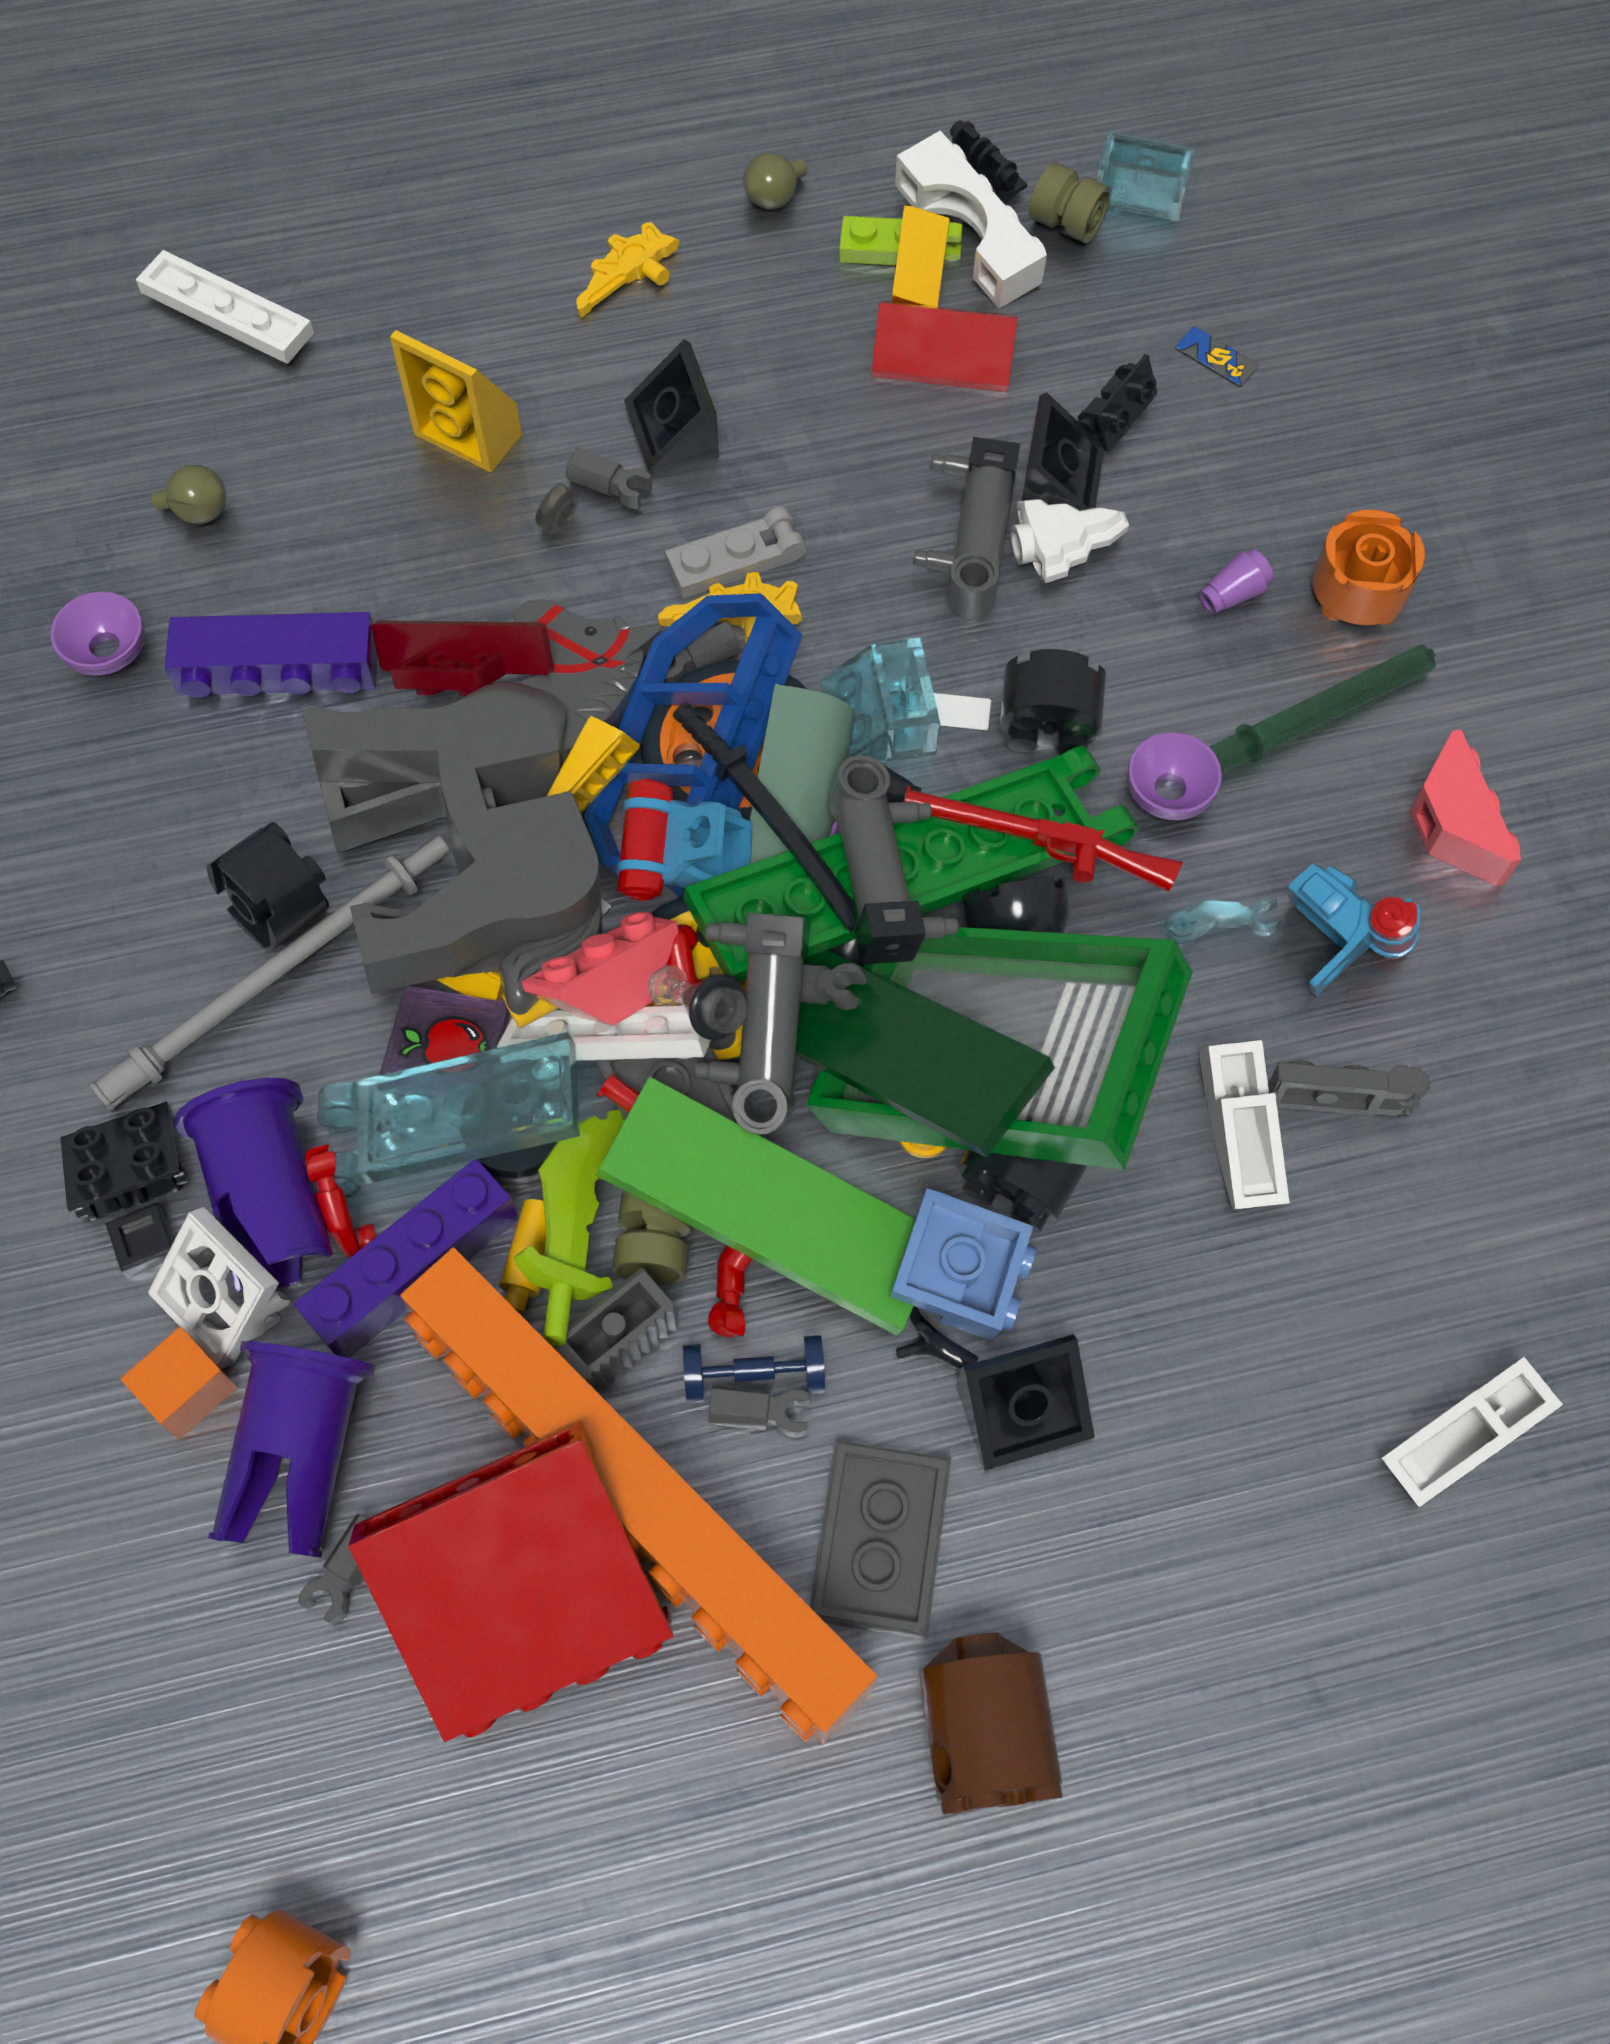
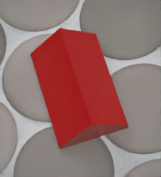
[871,301,1018,393]

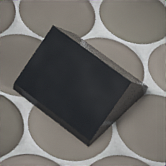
[624,339,719,474]
[1022,392,1105,511]
[956,1334,1095,1471]

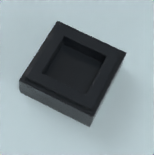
[105,1202,175,1278]

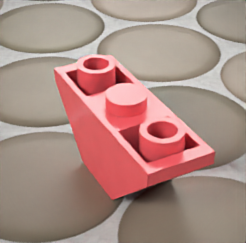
[1410,729,1521,886]
[521,912,679,1026]

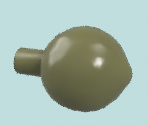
[743,153,807,210]
[152,465,226,525]

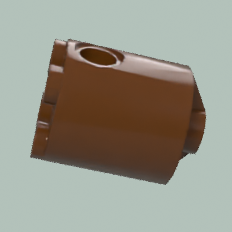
[919,1633,1063,1815]

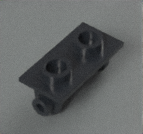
[1078,354,1158,452]

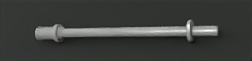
[88,835,450,1112]

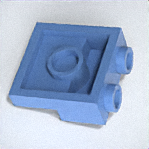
[889,1188,1037,1341]

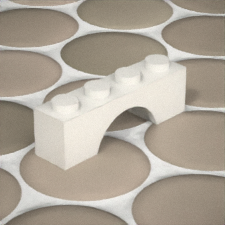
[895,130,1047,309]

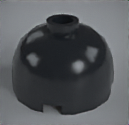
[960,877,1069,933]

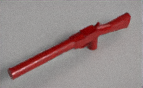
[903,786,1183,892]

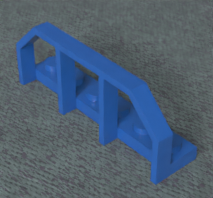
[584,593,803,897]

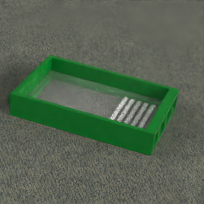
[806,927,1193,1170]

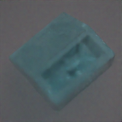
[1096,131,1196,222]
[820,637,940,763]

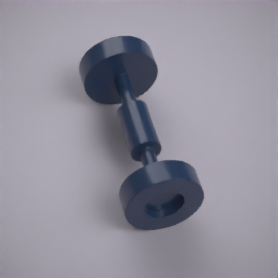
[683,1335,825,1403]

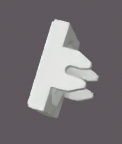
[148,1207,291,1369]

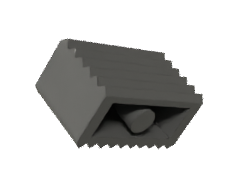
[553,1268,677,1392]

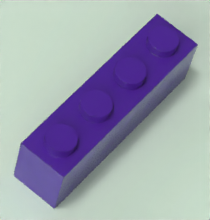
[164,612,378,698]
[293,1158,519,1358]

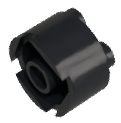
[1000,649,1106,755]
[207,822,329,950]
[958,1116,1088,1232]

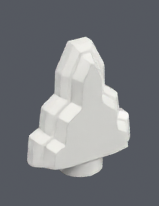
[1010,499,1129,583]

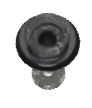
[648,965,747,1040]

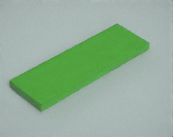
[596,1076,915,1336]

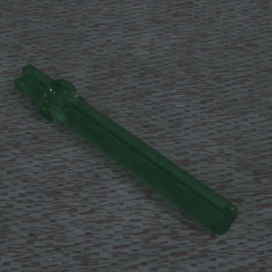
[1208,644,1436,773]

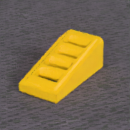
[547,716,640,814]

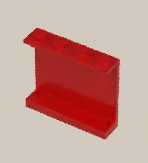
[348,1422,673,1743]

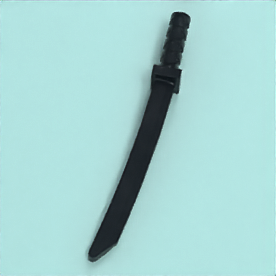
[673,702,856,932]

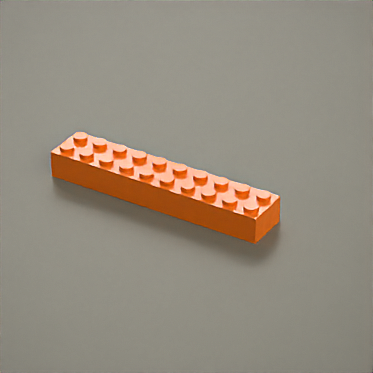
[400,1247,878,1745]

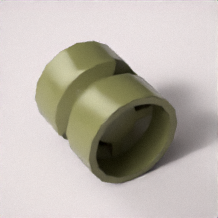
[1029,162,1112,244]
[612,1191,691,1285]

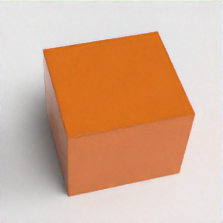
[120,1326,238,1440]

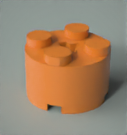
[1312,509,1425,625]
[195,1910,351,2044]

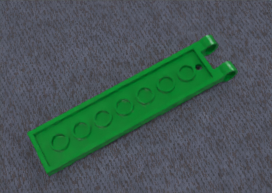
[683,746,1139,982]

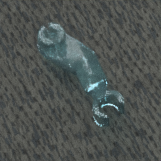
[1165,898,1281,945]

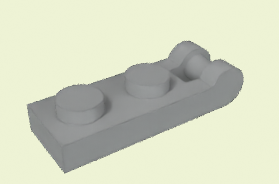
[664,507,807,599]

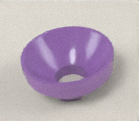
[50,591,145,676]
[1127,732,1222,820]

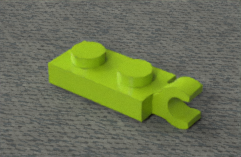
[839,216,962,266]

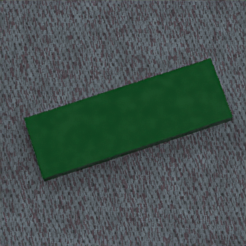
[741,950,1055,1158]

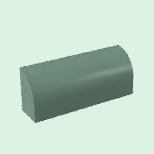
[750,684,855,864]

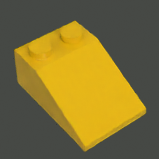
[390,330,522,473]

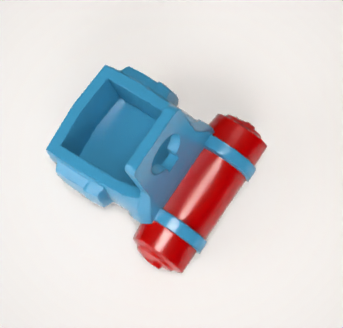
[616,778,752,901]
[1287,864,1421,997]

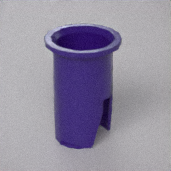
[173,1077,333,1293]
[208,1341,376,1558]

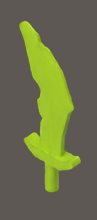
[514,1109,624,1346]

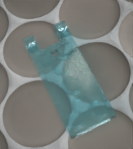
[315,1032,580,1198]

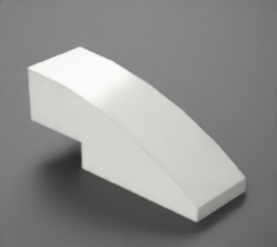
[1198,1040,1290,1209]
[1382,1357,1563,1507]

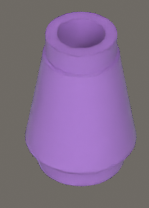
[1198,549,1274,615]

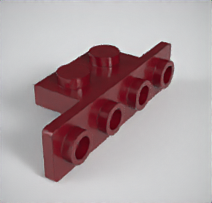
[371,620,554,697]

